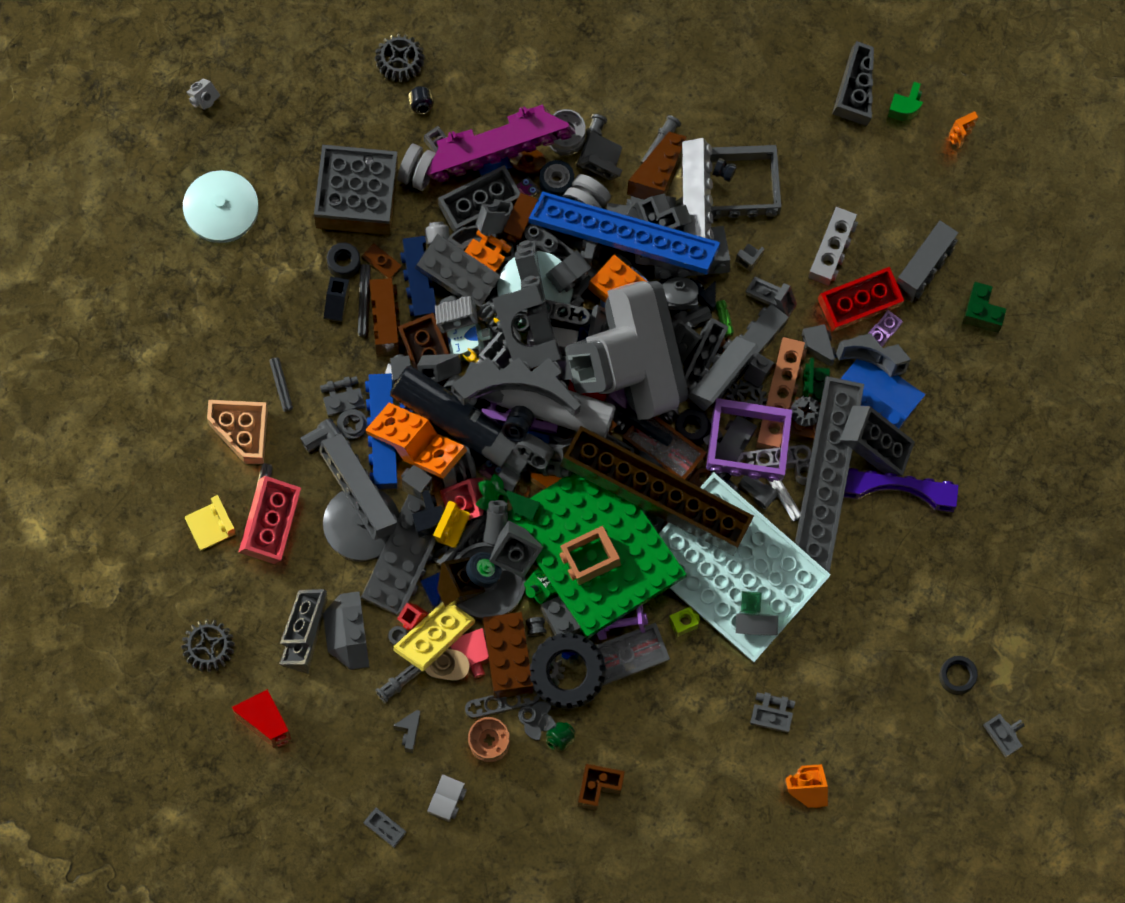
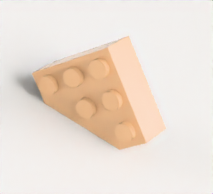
[207,400,268,464]

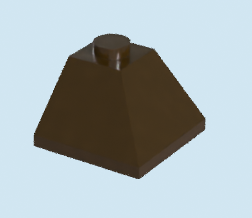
[437,557,485,607]

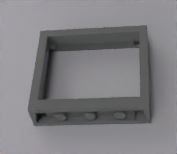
[710,145,781,219]

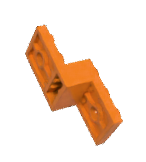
[365,403,467,479]

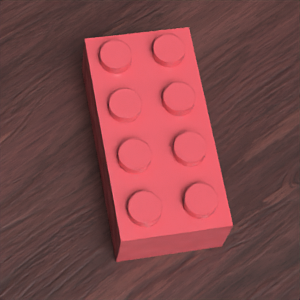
[239,476,301,564]

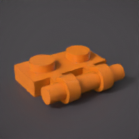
[464,229,512,273]

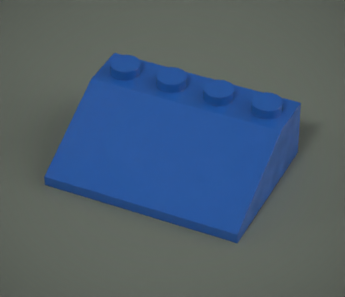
[841,359,926,429]

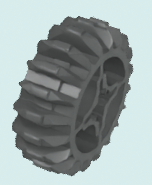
[375,33,425,83]
[181,619,235,672]

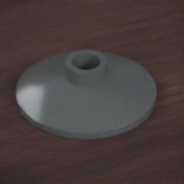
[662,277,698,306]

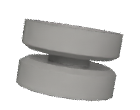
[397,143,436,191]
[563,174,611,208]

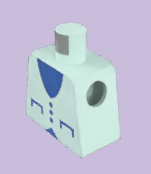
[447,323,492,361]

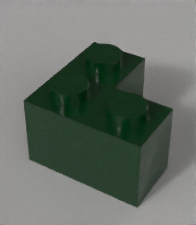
[962,282,1006,333]

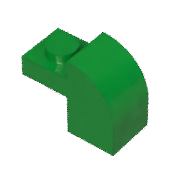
[887,82,923,121]

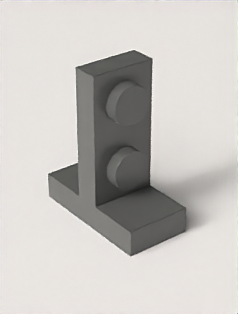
[745,277,797,317]

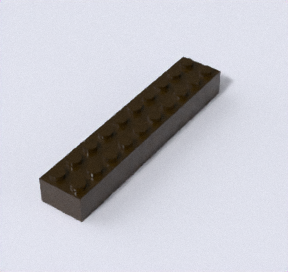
[560,426,754,556]

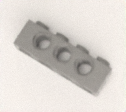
[808,207,858,286]

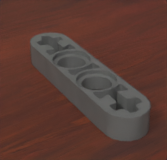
[465,687,540,719]

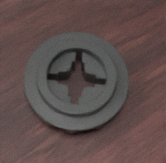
[791,396,820,426]
[337,409,367,440]

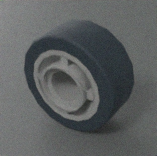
[539,160,575,197]

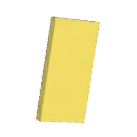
[393,602,475,671]

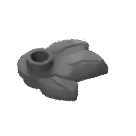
[518,701,555,740]

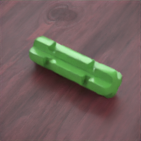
[716,300,734,337]

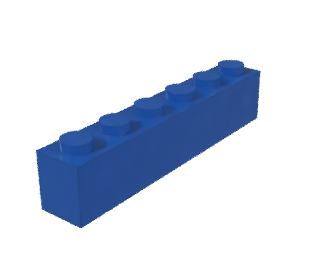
[365,373,398,490]

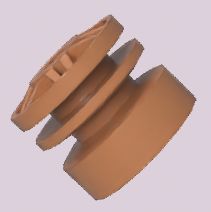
[468,717,510,762]

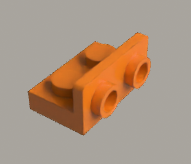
[949,111,979,148]

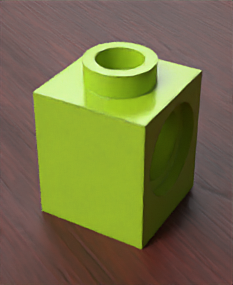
[668,606,700,637]

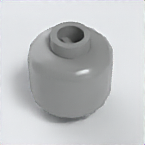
[425,222,450,245]

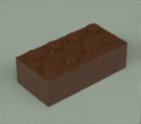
[398,313,459,387]
[483,612,533,699]

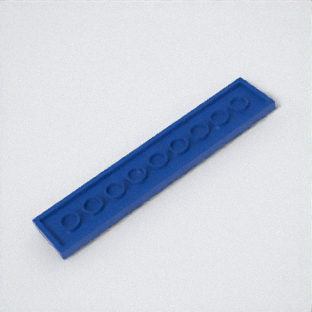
[529,191,720,274]

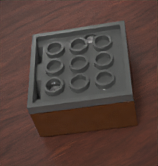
[314,145,398,235]

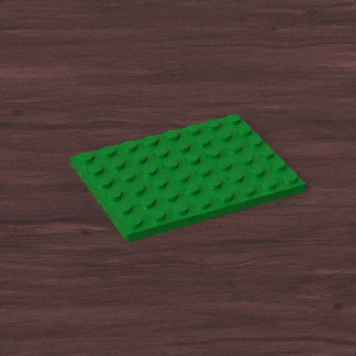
[508,472,687,639]

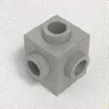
[187,78,221,109]

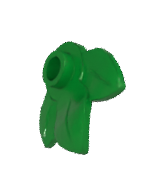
[476,474,508,511]

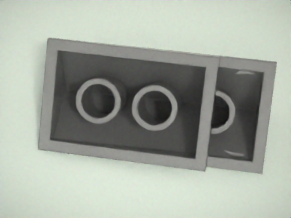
[279,589,328,674]

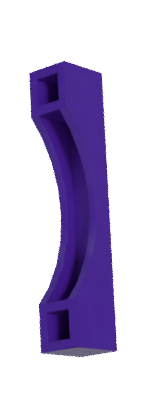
[844,468,958,512]

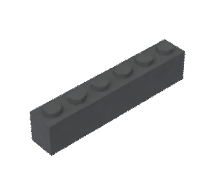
[713,304,789,403]
[319,433,397,541]

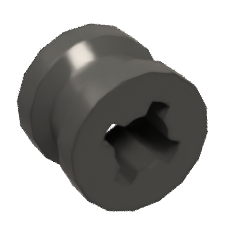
[525,617,547,637]

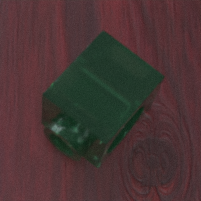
[739,591,762,614]

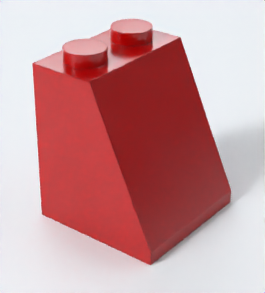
[232,689,291,748]

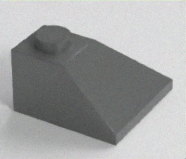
[489,520,543,578]

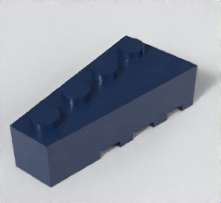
[400,236,436,320]

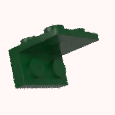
[802,358,830,403]

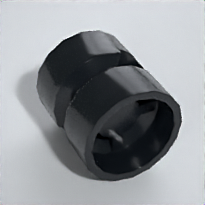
[502,406,534,442]

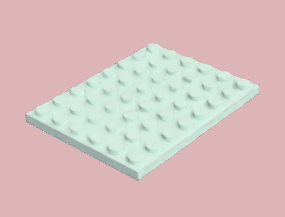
[659,472,830,663]

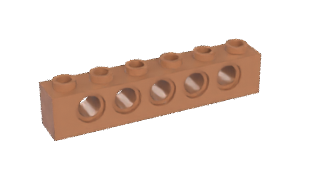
[756,337,807,450]

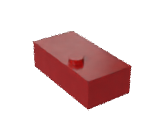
[817,267,904,332]

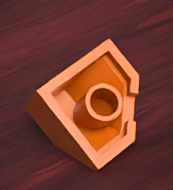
[786,764,828,808]

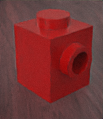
[397,603,429,631]

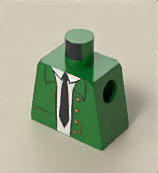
[524,568,558,604]

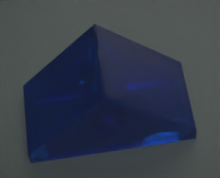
[421,572,441,610]

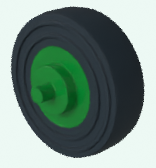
[466,552,502,587]

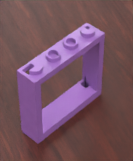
[706,398,792,482]

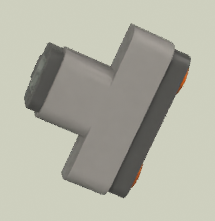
[557,281,689,420]

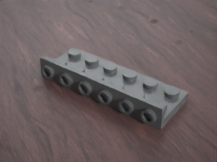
[361,494,444,616]

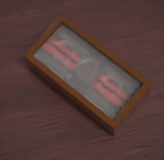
[622,416,707,481]

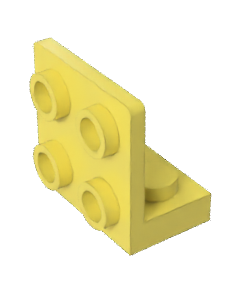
[185,495,236,551]

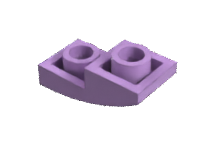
[868,310,903,347]

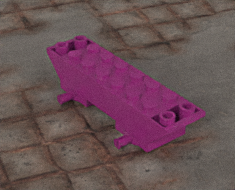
[427,104,576,183]

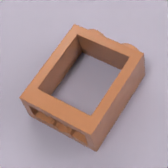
[559,526,621,585]

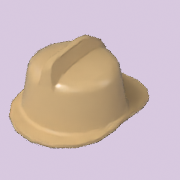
[425,649,470,680]

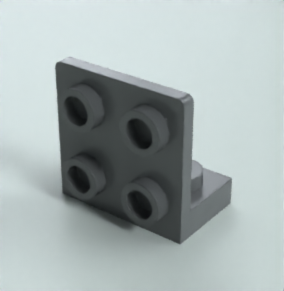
[579,132,622,180]

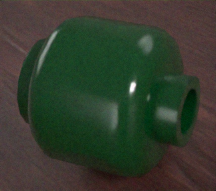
[546,722,575,751]

